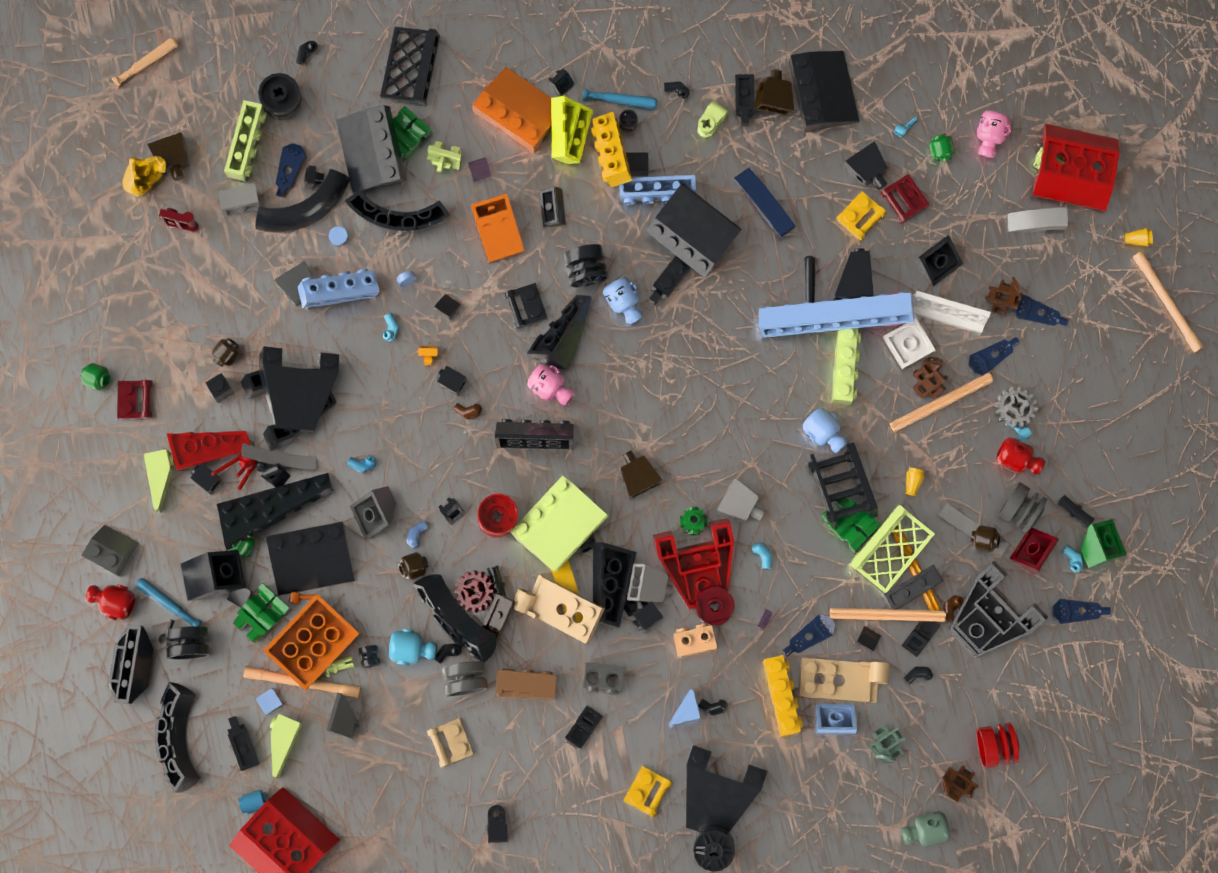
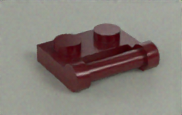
[880,174,930,224]
[159,208,199,232]
[117,380,152,420]

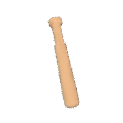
[112,38,178,87]

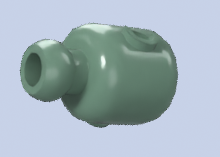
[901,811,951,847]

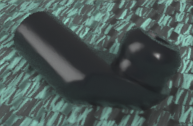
[903,666,933,685]

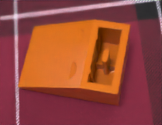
[471,193,525,263]

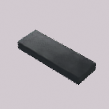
[884,564,944,610]

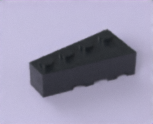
[593,542,637,628]

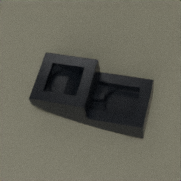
[901,621,941,657]
[564,705,603,751]

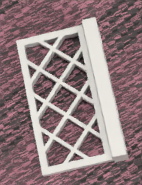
[912,291,991,334]

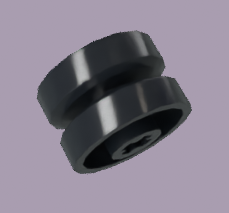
[258,73,302,120]
[165,626,210,660]

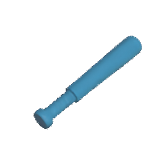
[582,88,657,109]
[136,578,202,627]

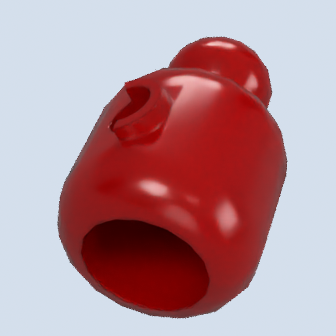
[996,437,1046,475]
[85,584,135,620]

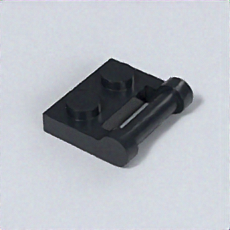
[503,283,548,329]

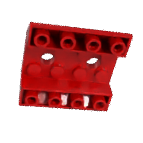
[1032,124,1120,211]
[229,787,340,873]

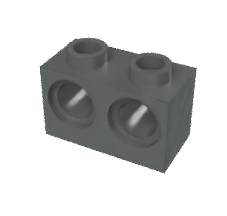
[583,662,625,695]

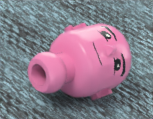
[977,111,1011,158]
[528,364,575,406]

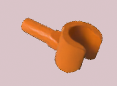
[288,592,316,605]

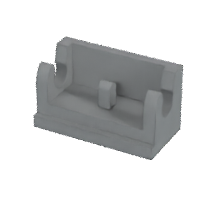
[218,184,261,218]

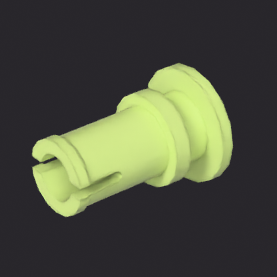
[325,655,354,677]

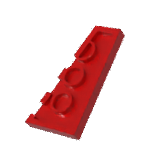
[166,431,250,471]

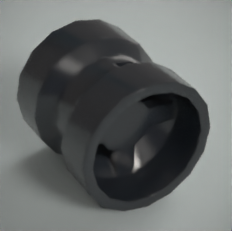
[619,109,638,133]
[358,645,381,668]

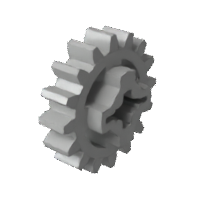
[995,386,1038,428]

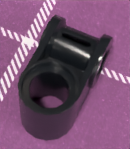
[487,805,508,843]

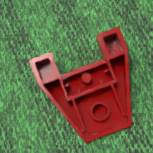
[653,518,734,609]

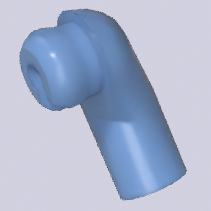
[407,520,428,548]

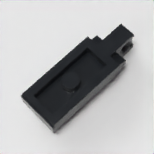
[735,74,754,127]
[649,256,691,305]
[227,716,260,771]

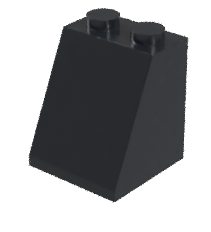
[833,248,874,301]
[180,550,246,601]

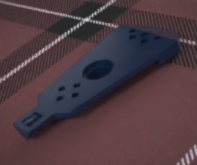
[276,143,306,198]
[1013,295,1069,326]
[968,337,1020,376]
[1052,599,1111,624]
[782,614,835,656]

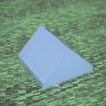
[669,689,700,727]
[815,704,857,735]

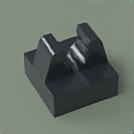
[548,69,574,96]
[303,165,324,189]
[439,498,465,525]

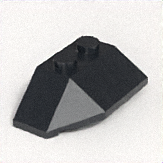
[109,625,154,704]

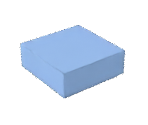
[255,688,283,715]

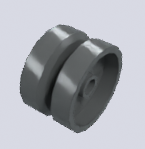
[442,661,488,696]

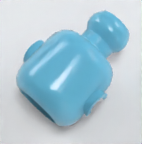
[389,629,437,666]

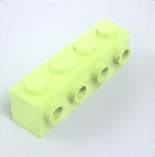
[224,100,266,181]
[831,328,861,405]

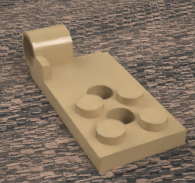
[513,575,605,644]
[799,658,890,703]

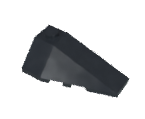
[527,295,592,369]

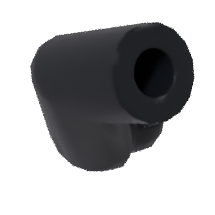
[296,41,318,65]
[664,81,690,99]
[256,461,283,477]
[434,643,461,664]
[698,699,728,716]

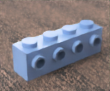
[619,175,696,205]
[298,269,380,308]

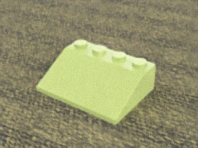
[510,475,608,573]

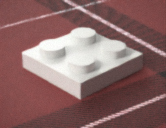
[883,318,935,370]

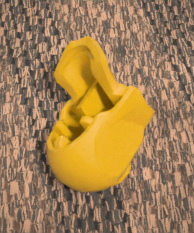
[123,156,166,196]

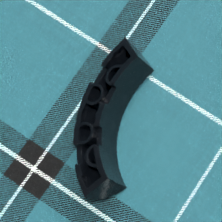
[255,169,350,233]
[345,189,451,231]
[413,574,496,662]
[155,682,201,793]

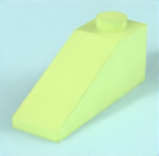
[144,449,175,513]
[270,714,302,779]

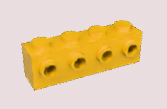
[591,112,633,188]
[763,655,803,738]

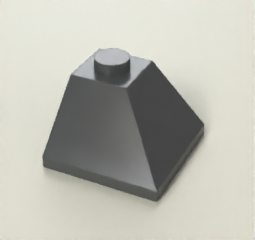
[350,486,396,540]
[327,692,360,739]

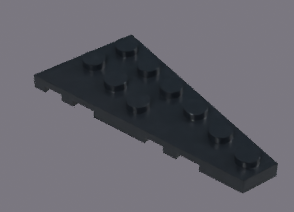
[217,473,333,550]

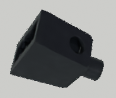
[844,141,888,190]

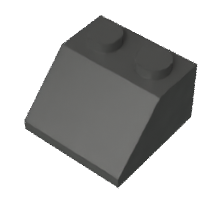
[81,525,138,577]

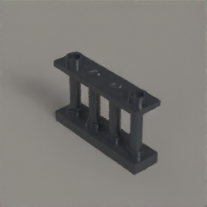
[808,442,878,529]

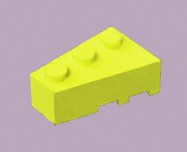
[551,96,593,164]

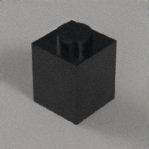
[626,152,648,176]
[436,365,467,396]
[205,373,234,403]
[190,463,222,495]
[633,602,664,633]

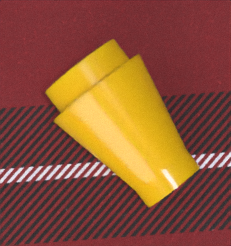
[1125,228,1153,246]
[905,467,925,496]

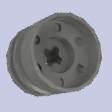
[998,482,1047,533]

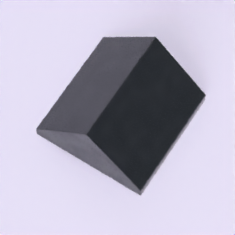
[915,235,963,286]

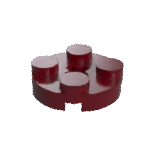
[695,586,735,625]

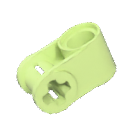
[698,100,729,138]

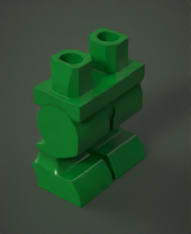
[393,106,433,160]
[822,498,881,554]
[233,583,292,643]

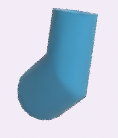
[347,455,376,472]

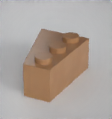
[496,669,557,700]

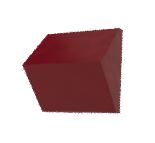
[1009,528,1059,575]

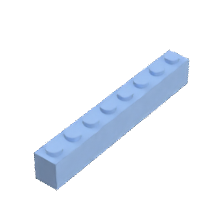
[759,292,914,338]

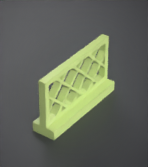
[849,504,935,594]

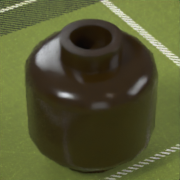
[212,338,240,367]
[971,525,1001,552]
[398,552,428,580]

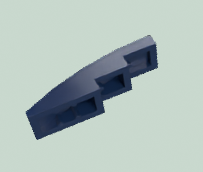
[734,168,796,238]

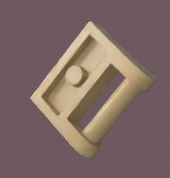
[426,718,474,768]

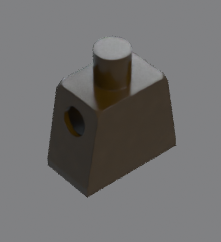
[754,69,794,116]
[147,132,189,181]
[620,450,663,500]

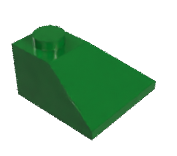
[1081,519,1127,568]

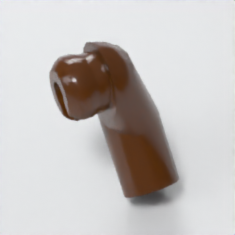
[452,403,482,419]
[944,595,964,622]

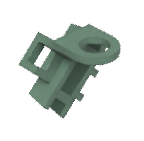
[869,724,906,762]

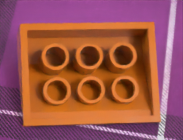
[472,67,552,153]
[263,594,360,691]

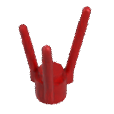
[212,453,257,490]

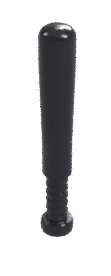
[804,256,815,303]

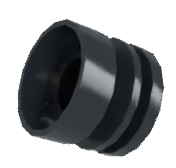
[563,244,609,288]
[693,825,735,872]

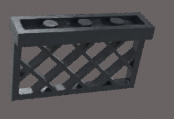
[380,27,440,106]

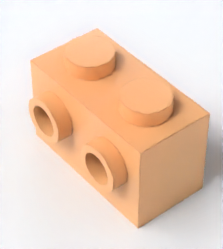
[673,623,717,658]

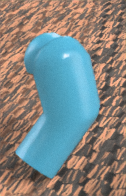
[383,313,399,341]
[752,542,772,569]
[1062,545,1083,572]

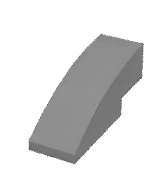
[1007,207,1068,233]

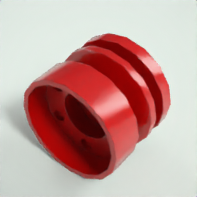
[477,494,518,538]
[976,722,1019,768]

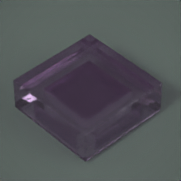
[468,157,492,181]
[757,609,772,631]

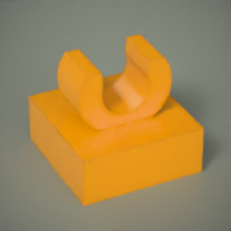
[418,345,439,365]

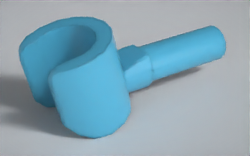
[894,117,918,137]
[1009,423,1031,440]

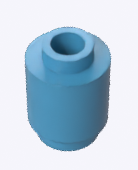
[238,790,268,814]

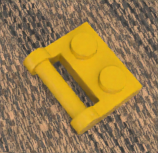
[836,191,887,240]
[623,766,673,817]

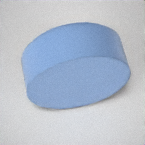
[329,226,348,246]
[397,271,417,287]

